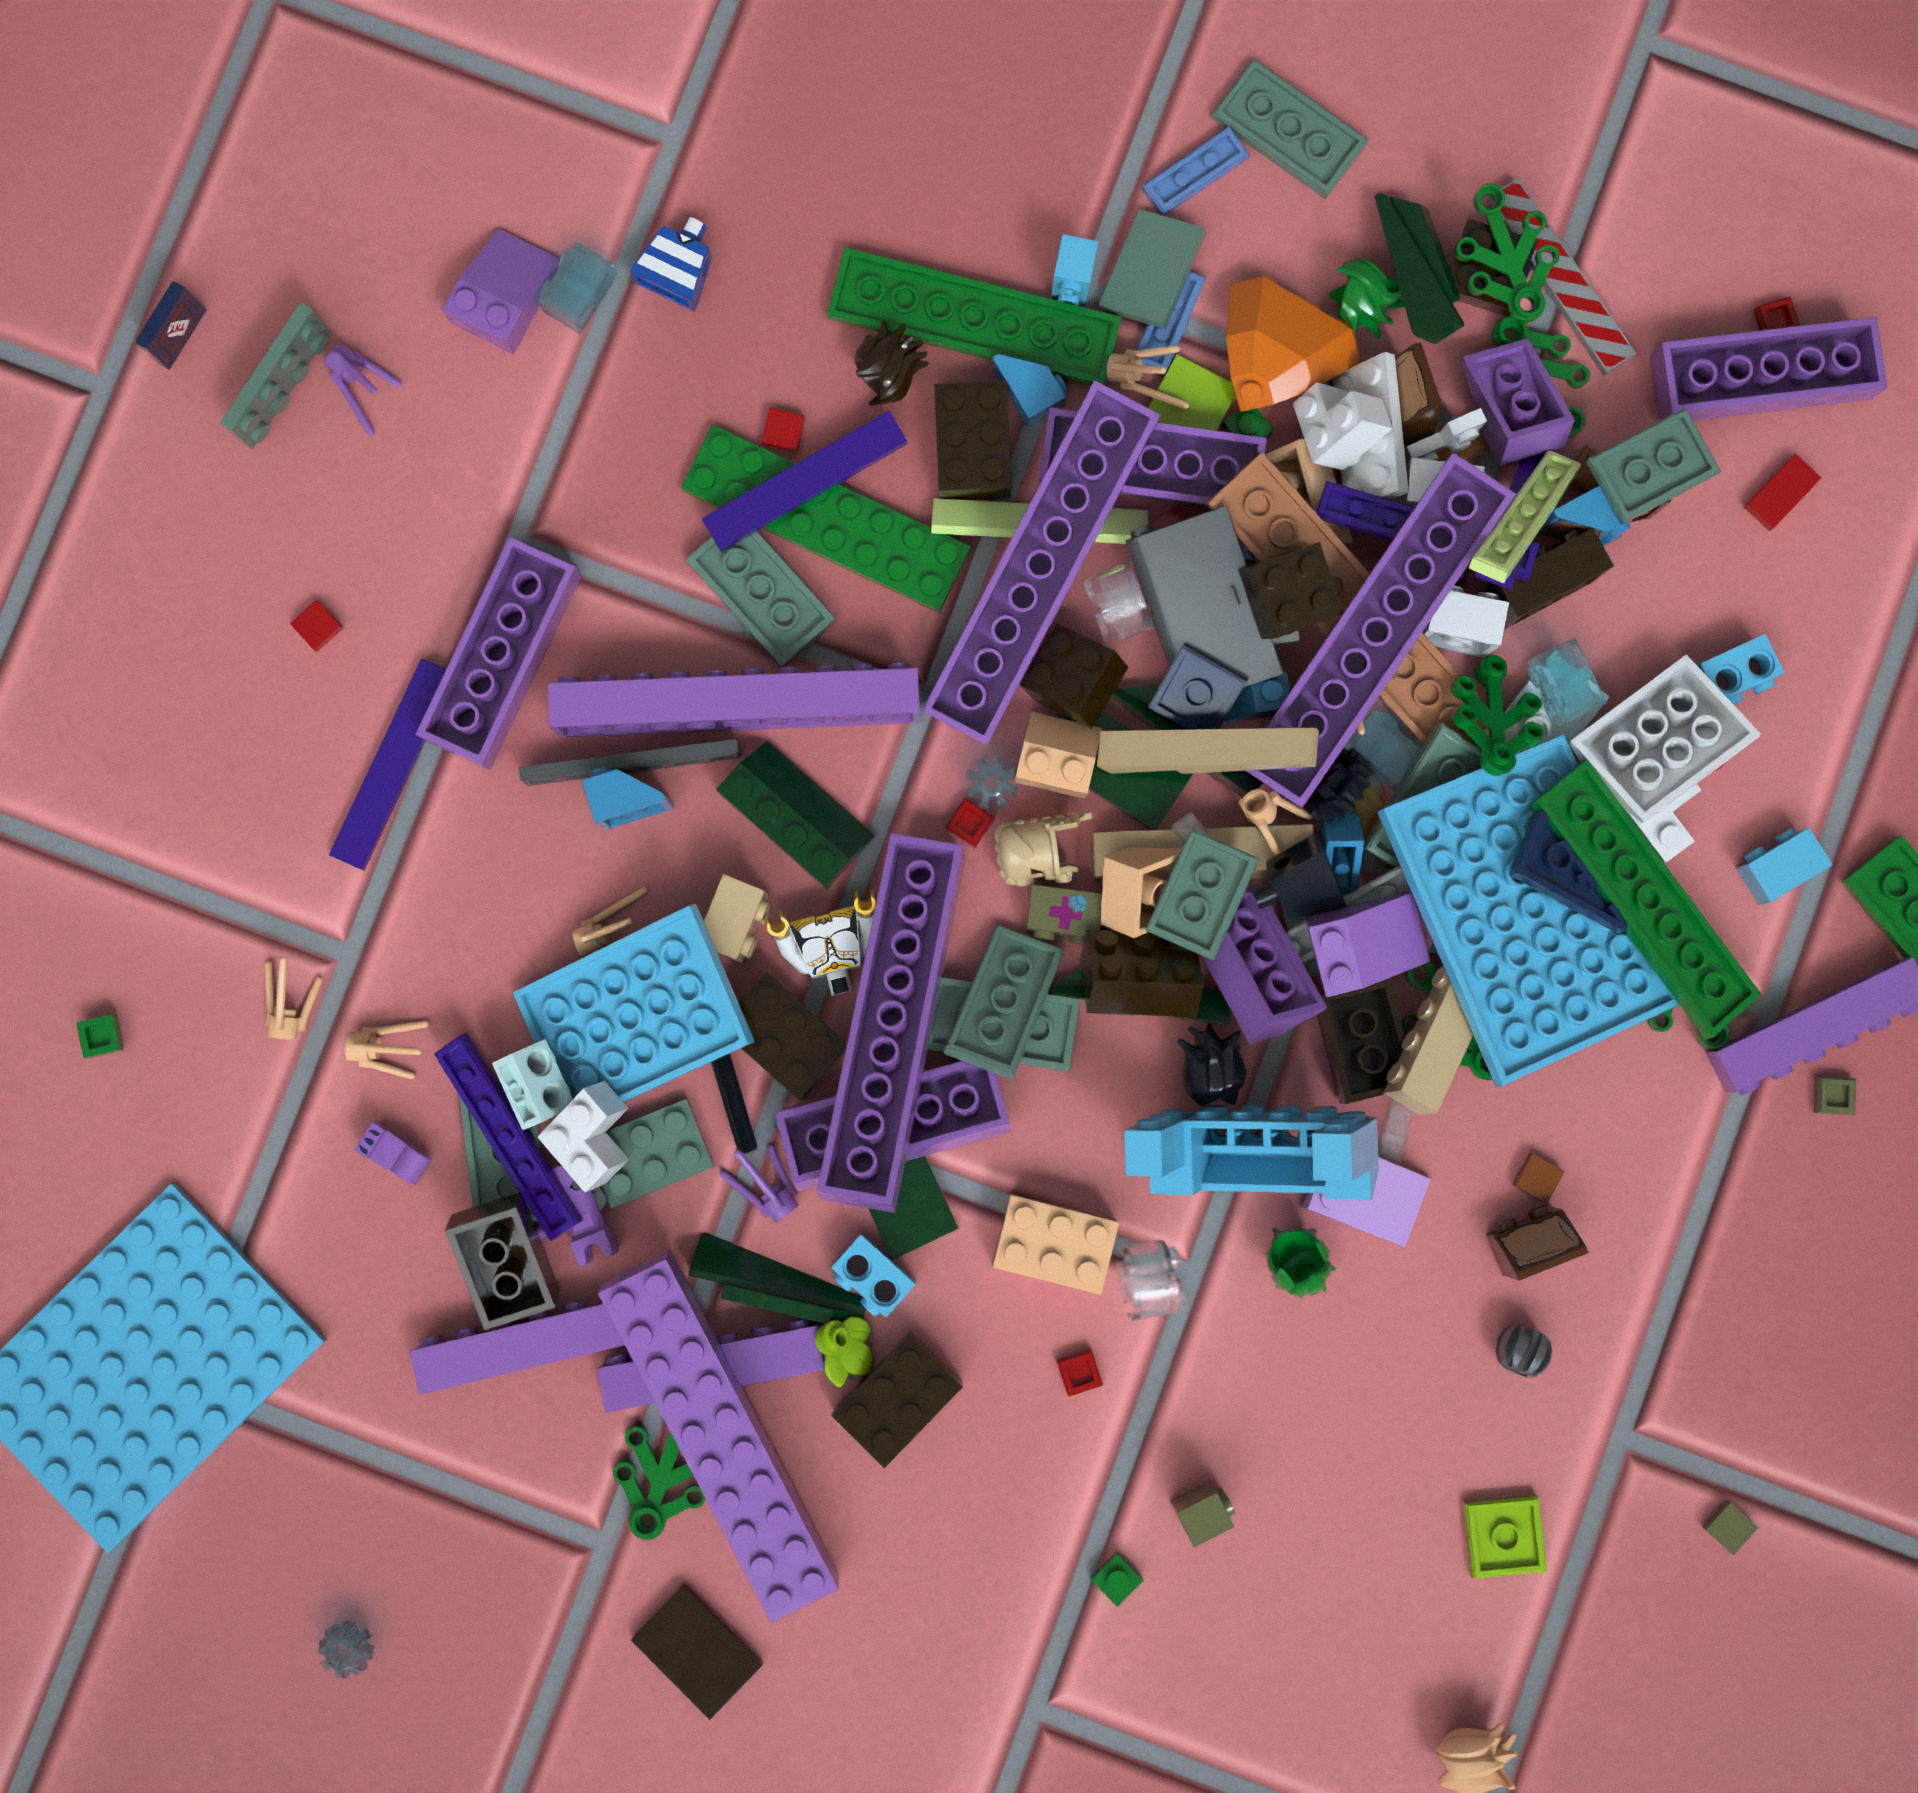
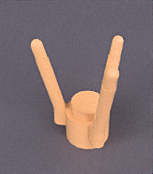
[1107,345,1189,409]
[1239,789,1312,856]
[572,886,648,956]
[265,956,322,1040]
[345,1021,429,1079]

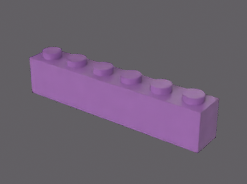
[1706,957,1918,1095]
[410,1299,625,1395]
[597,1318,825,1413]

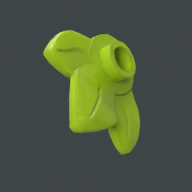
[815,1316,873,1387]

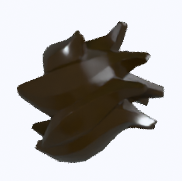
[854,321,929,406]

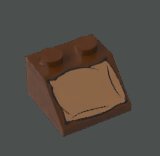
[1395,342,1442,447]
[1486,1204,1589,1281]

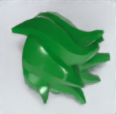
[1329,258,1405,339]
[1266,1228,1336,1298]

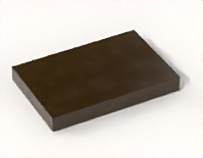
[631,1583,763,1720]

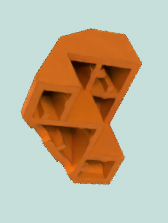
[1226,275,1362,412]

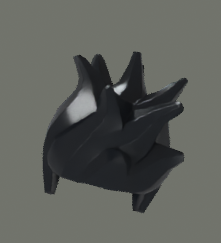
[1177,1024,1247,1107]

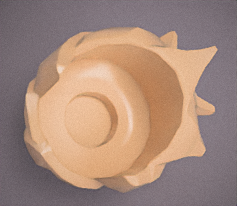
[1435,1723,1518,1793]

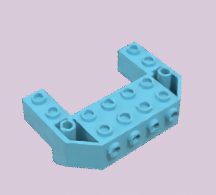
[1124,1105,1379,1200]

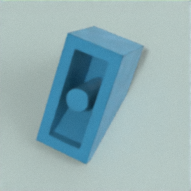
[992,354,1068,428]
[1223,671,1290,724]
[1319,813,1364,895]

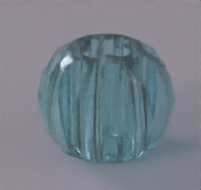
[965,757,1019,810]
[317,1620,375,1679]

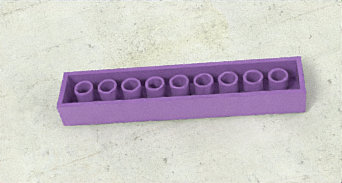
[922,380,1160,745]
[1245,453,1516,808]
[548,663,920,738]
[817,833,965,1213]
[598,1249,839,1623]

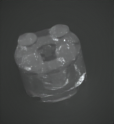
[1083,560,1154,644]
[1117,1240,1185,1321]

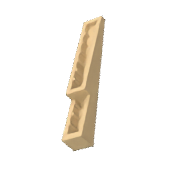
[1097,728,1319,774]

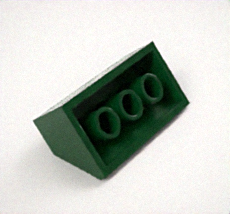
[716,741,875,890]

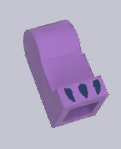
[354,1122,432,1185]

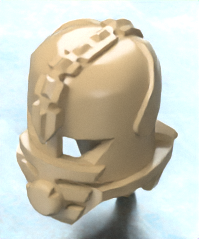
[994,811,1093,886]

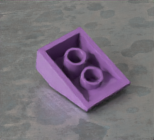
[442,228,563,355]
[1461,338,1575,466]
[1305,891,1430,997]

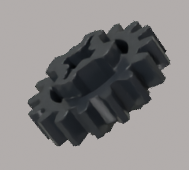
[1303,747,1373,824]

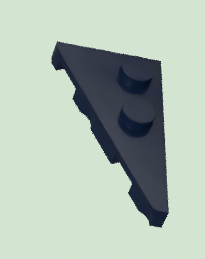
[1510,810,1628,934]

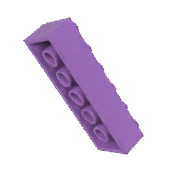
[1650,317,1887,421]
[1039,407,1267,507]
[415,537,582,770]
[775,1061,1011,1192]

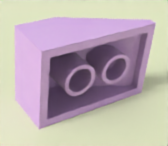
[1302,1157,1431,1247]

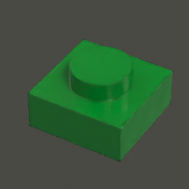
[1222,408,1273,438]
[76,1014,124,1058]
[1090,1551,1144,1607]

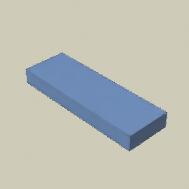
[1141,126,1250,216]
[1137,271,1206,377]

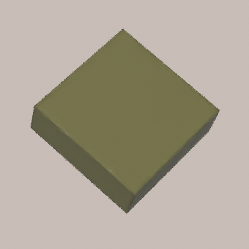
[1814,1077,1856,1115]
[1702,1500,1758,1555]

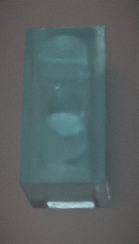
[538,242,617,334]
[1527,638,1607,727]
[1343,710,1423,792]

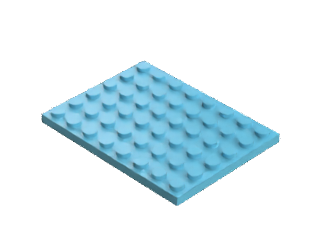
[1377,734,1679,1087]
[0,1183,327,1553]

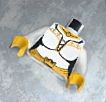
[764,890,876,996]

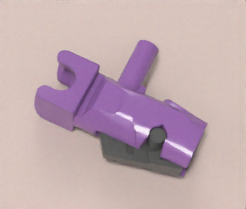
[535,1165,618,1266]

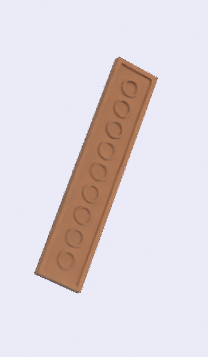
[1205,452,1489,746]

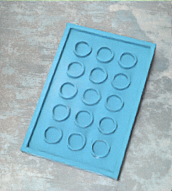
[513,904,755,1102]

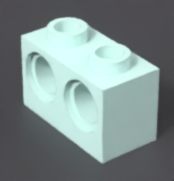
[492,1039,573,1131]

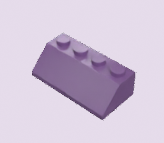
[1202,884,1327,1044]

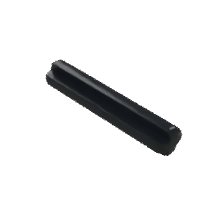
[711,1054,757,1154]

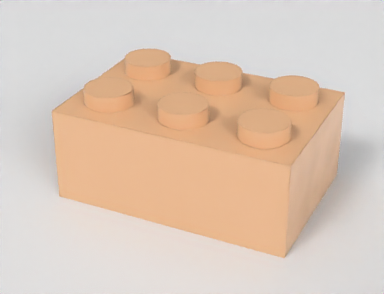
[992,1193,1119,1295]

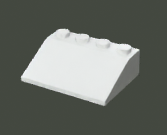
[1570,654,1761,824]

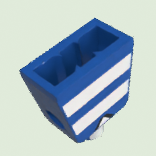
[630,217,712,312]

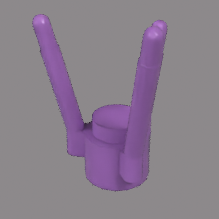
[325,344,401,436]
[720,1145,799,1223]

